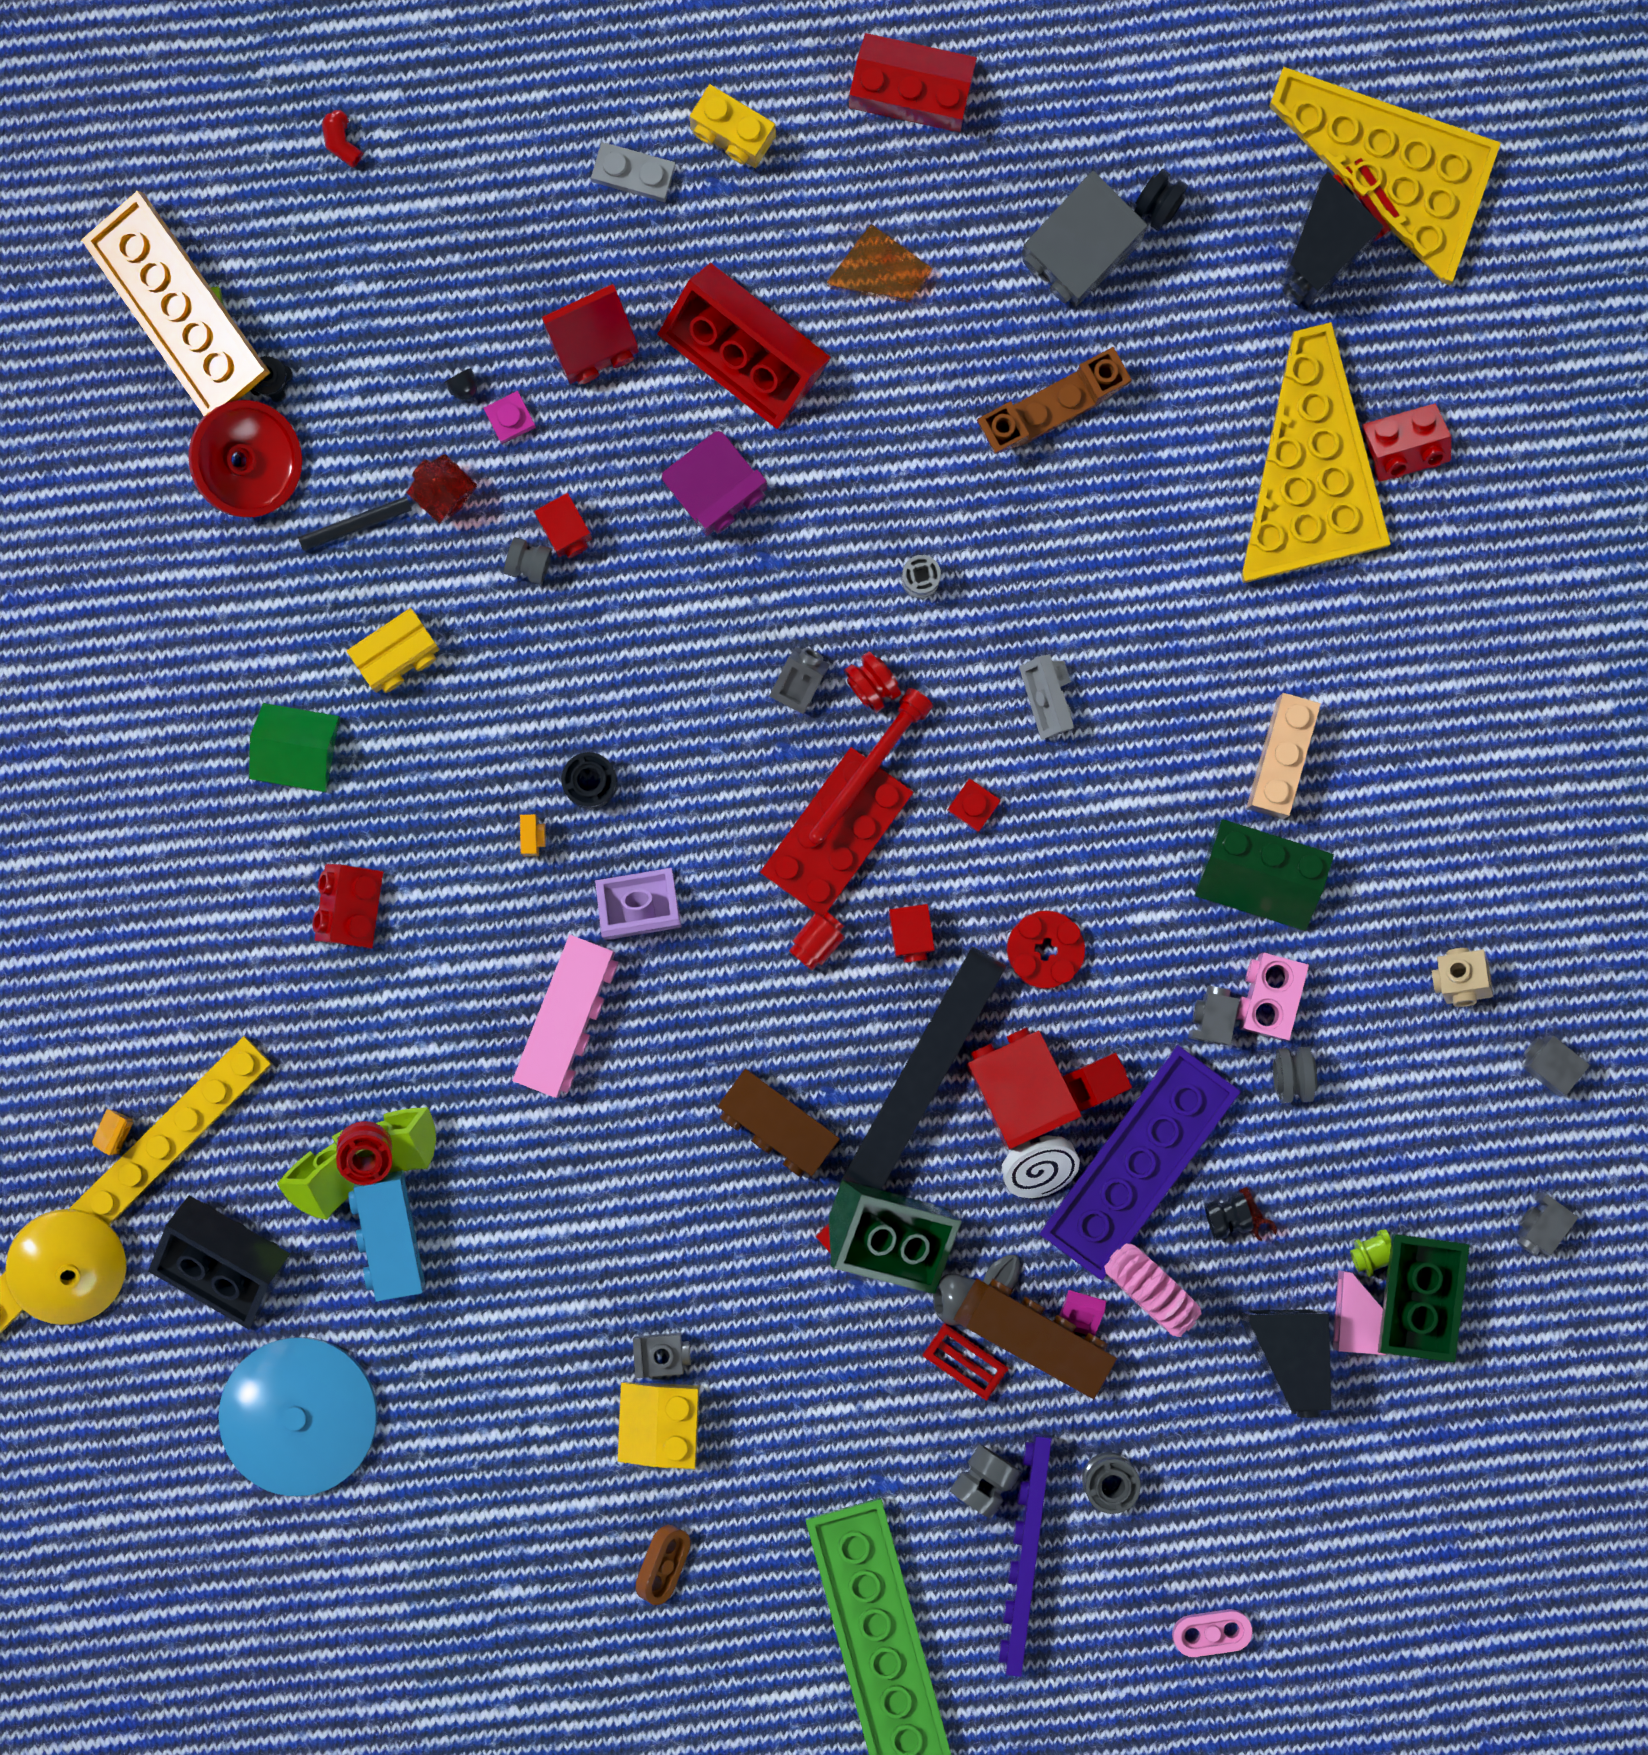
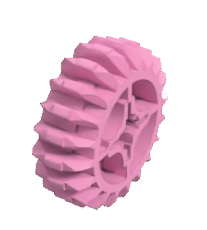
[1104,1243,1202,1337]

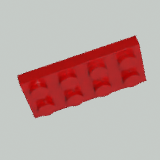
[760,747,914,917]

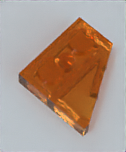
[827,224,933,303]

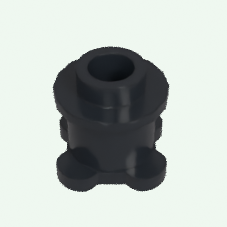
[250,356,293,403]

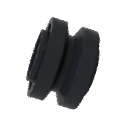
[1134,168,1189,231]
[561,752,618,809]

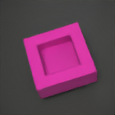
[483,391,536,444]
[1059,1290,1106,1336]

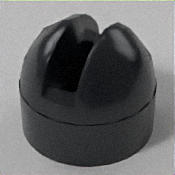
[444,368,478,400]

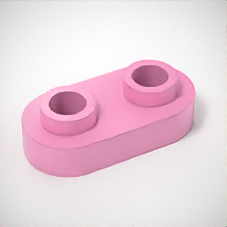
[1172,1609,1252,1657]

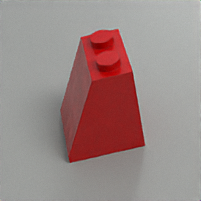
[966,1027,1081,1149]

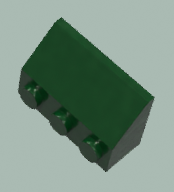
[1194,819,1334,931]
[829,1180,962,1294]
[1378,1234,1470,1363]

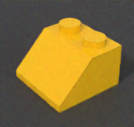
[617,1382,700,1469]

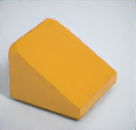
[92,1109,134,1155]

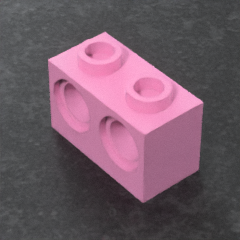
[1236,953,1309,1041]

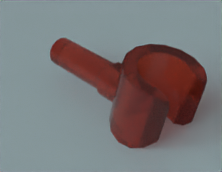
[1239,1186,1277,1241]

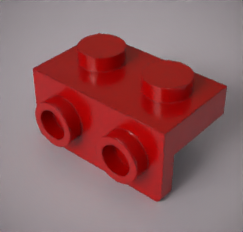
[1362,403,1451,482]
[312,864,383,948]

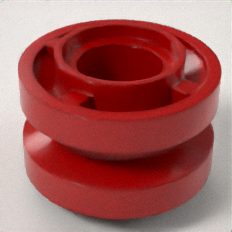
[844,651,901,713]
[336,1121,392,1185]

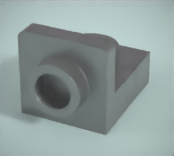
[769,647,830,714]

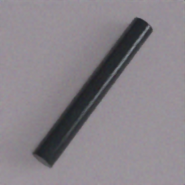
[298,496,412,551]

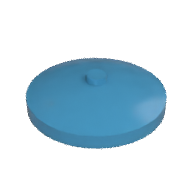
[218,1337,378,1496]

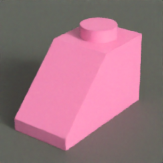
[1333,1270,1386,1355]

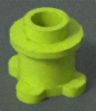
[1350,1229,1391,1277]

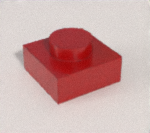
[947,778,1001,833]

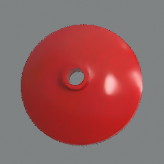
[188,400,302,517]

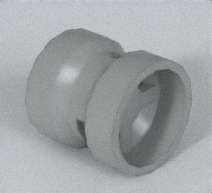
[901,555,941,599]

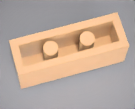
[1246,693,1321,819]

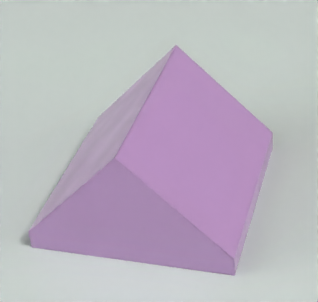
[595,868,682,940]

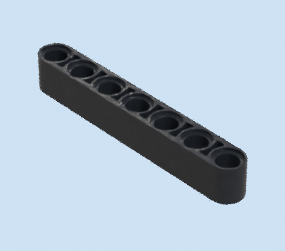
[841,946,1007,1190]

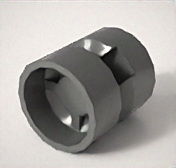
[949,1444,1022,1519]

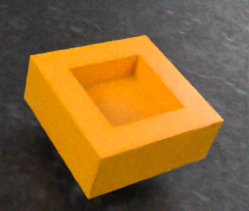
[520,814,546,857]

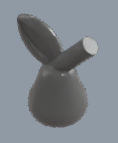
[933,1255,1020,1325]

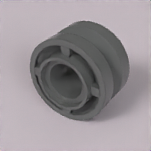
[1273,1047,1317,1103]
[1082,1452,1141,1514]

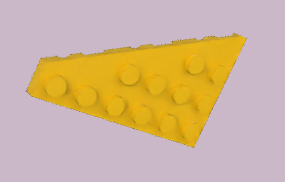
[1269,67,1501,285]
[1241,322,1391,583]

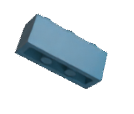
[348,1170,425,1302]

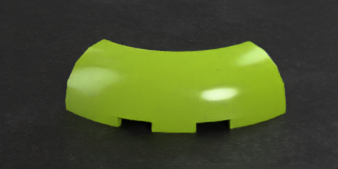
[277,1107,436,1220]

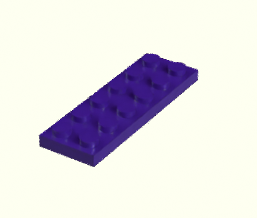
[1038,1045,1241,1281]

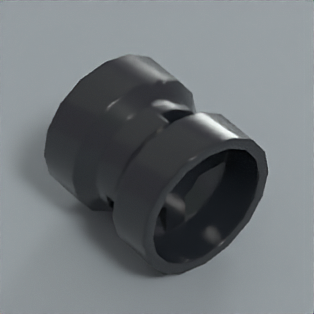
[1204,1193,1254,1241]

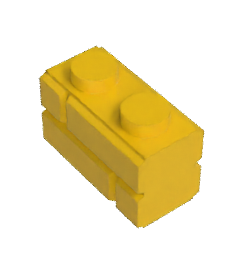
[347,608,440,693]

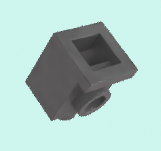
[1188,986,1239,1046]
[1517,1193,1579,1256]
[633,1333,691,1379]

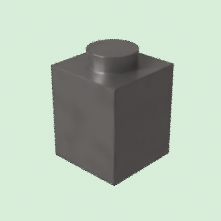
[1521,1036,1590,1096]

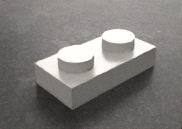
[591,142,676,202]

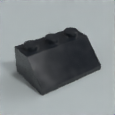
[148,1195,291,1330]

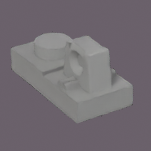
[1019,654,1074,740]

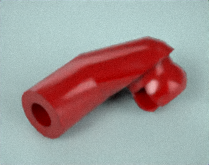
[322,110,363,168]

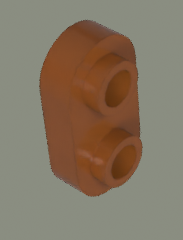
[636,1525,690,1605]

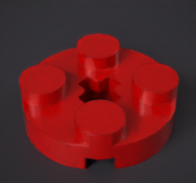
[1006,910,1085,989]

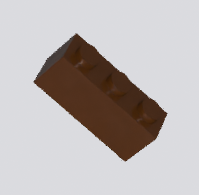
[717,1069,840,1178]

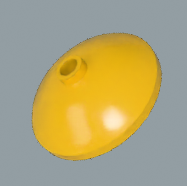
[5,1209,126,1325]

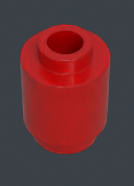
[789,912,845,971]

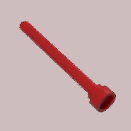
[809,688,933,845]

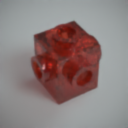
[406,453,478,524]

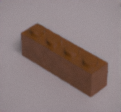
[953,1278,1117,1400]

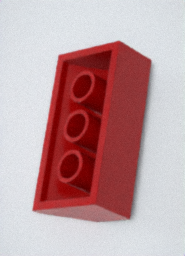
[657,262,831,429]

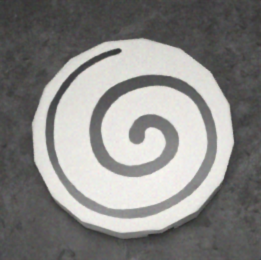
[1002,1135,1080,1198]

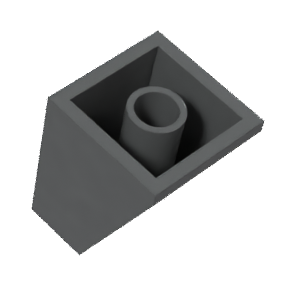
[1022,170,1148,308]

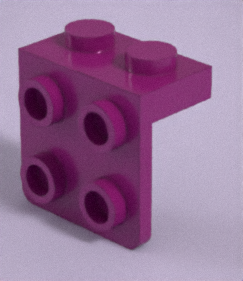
[662,431,767,536]

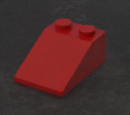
[541,284,639,385]

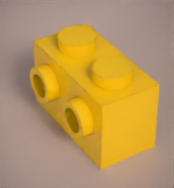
[689,84,776,168]

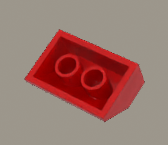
[849,33,977,133]

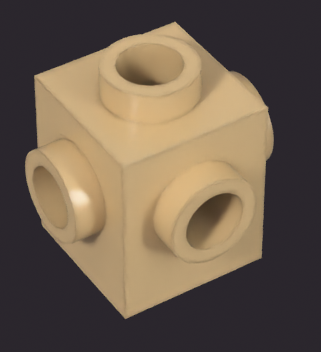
[1432,948,1494,1007]

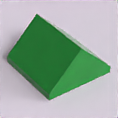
[249,703,340,793]

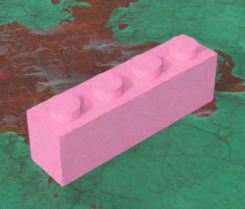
[512,934,619,1098]

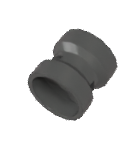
[504,537,552,585]

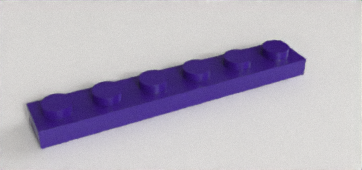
[998,1433,1052,1677]

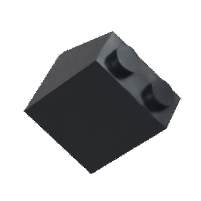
[1280,172,1384,309]
[1239,1309,1331,1418]

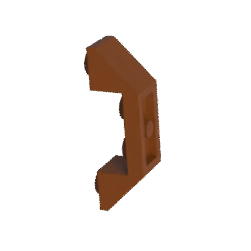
[976,347,1132,454]

